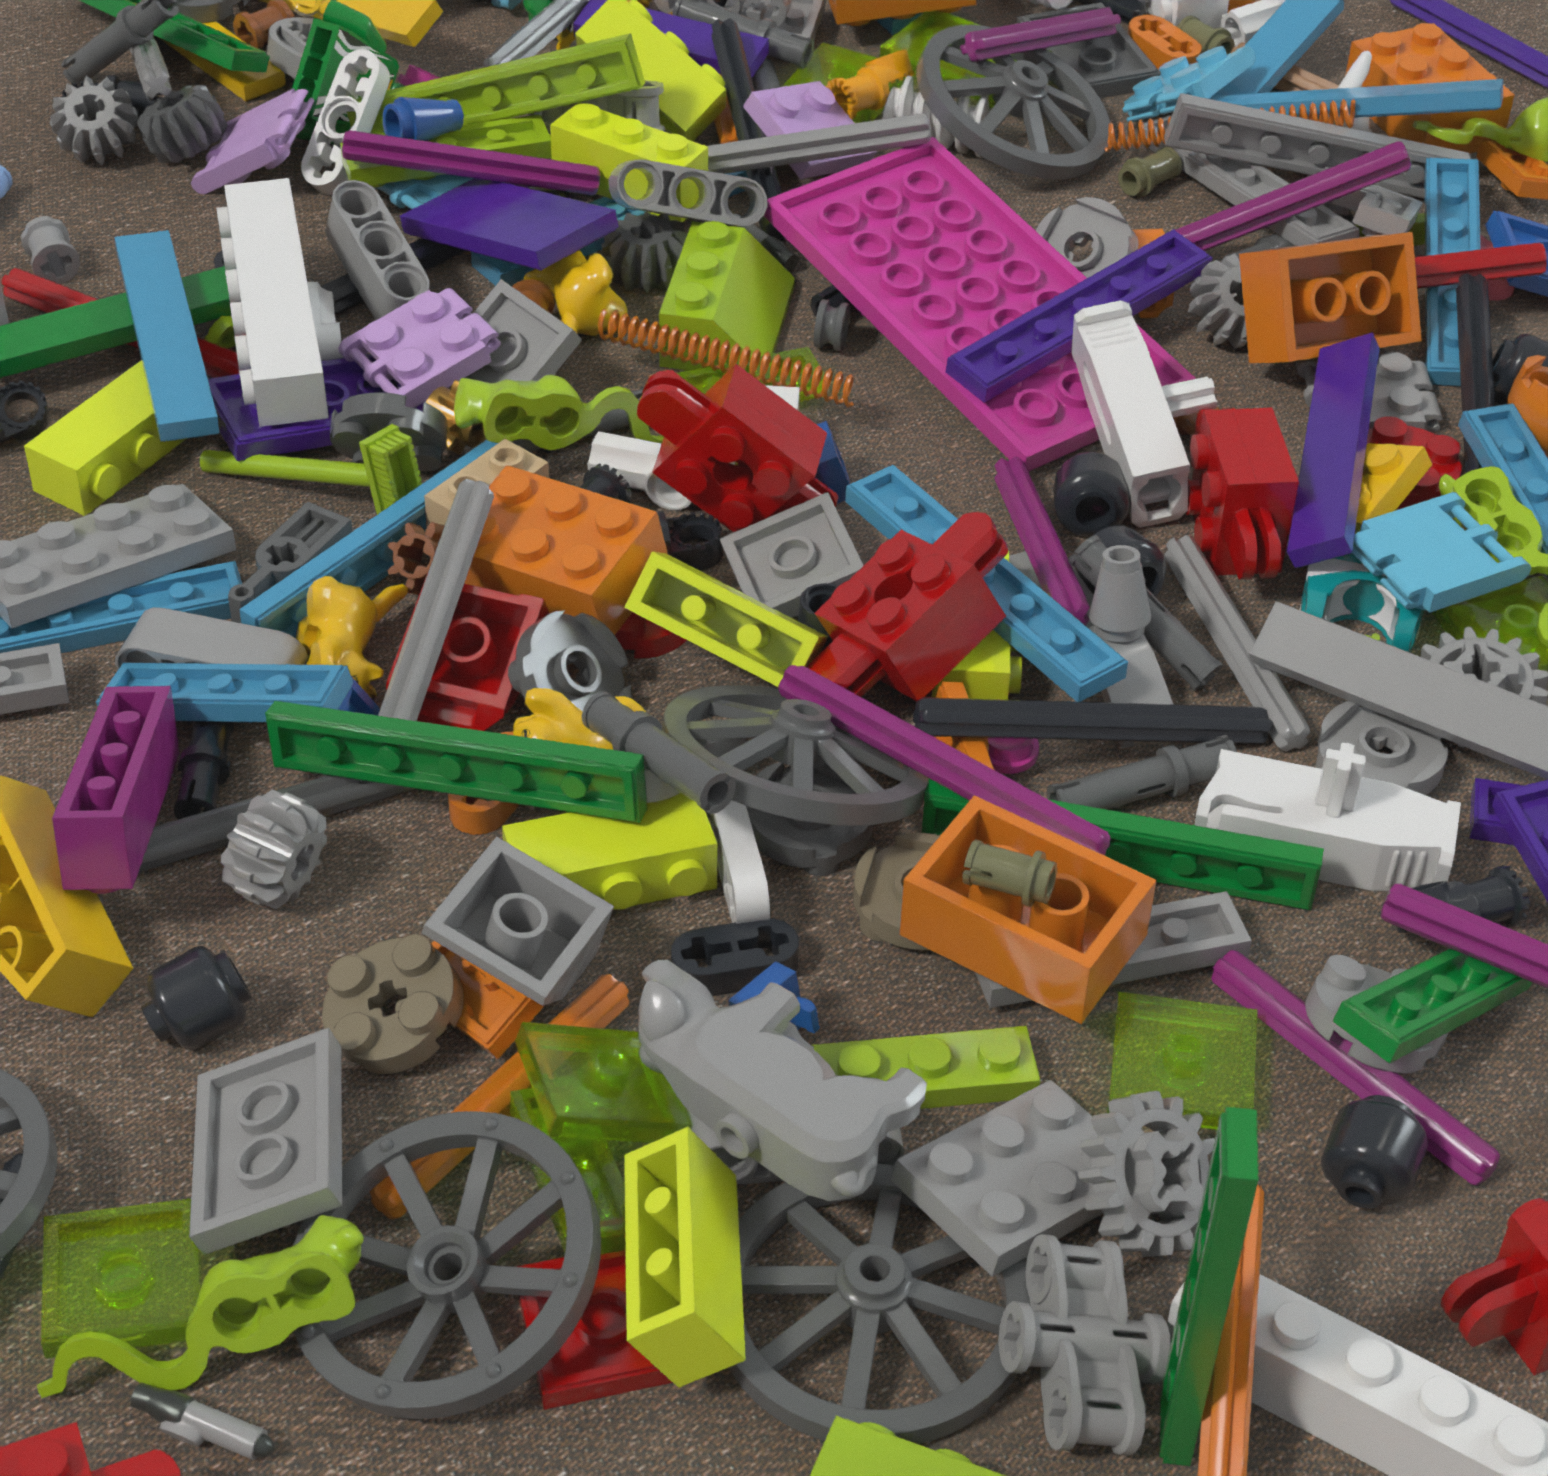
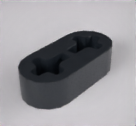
[671,918,799,996]

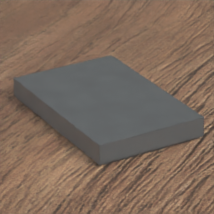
[1017,3,1161,98]

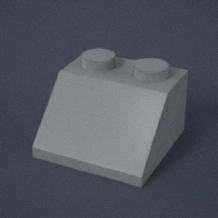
[422,836,614,1006]

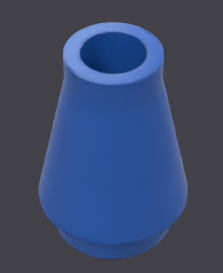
[383,97,464,141]

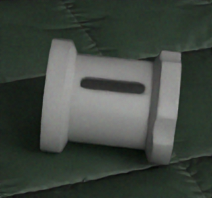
[21,216,80,284]

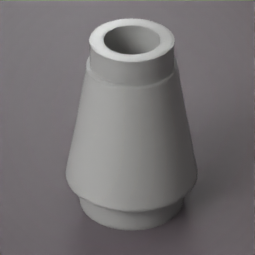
[1089,545,1151,643]

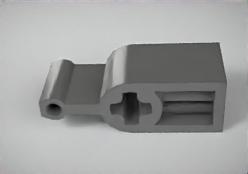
[228,501,353,623]

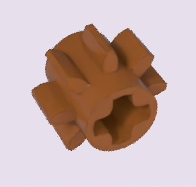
[388,522,445,595]

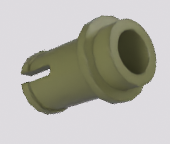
[1178,15,1235,54]
[1118,147,1182,197]
[962,839,1057,907]

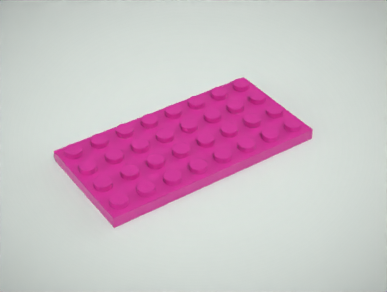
[764,137,1196,472]

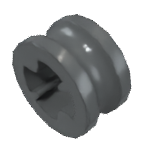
[814,299,850,352]

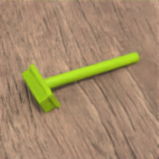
[200,424,422,515]

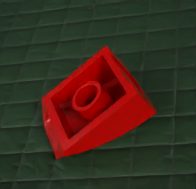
[386,573,550,731]

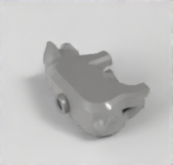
[638,960,927,1201]

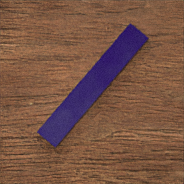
[945,229,1212,403]
[1287,332,1380,568]

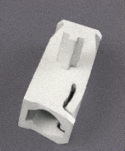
[1072,300,1217,528]
[1194,743,1461,891]

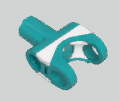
[1299,543,1424,653]

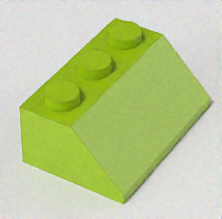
[659,221,795,379]

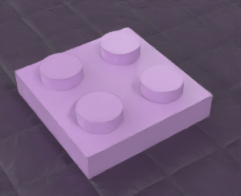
[743,81,877,179]

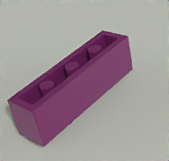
[52,686,180,894]

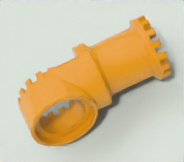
[826,49,915,120]

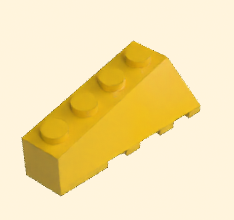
[0,775,133,1017]

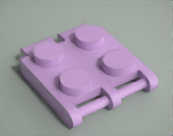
[191,88,314,194]
[338,288,501,408]

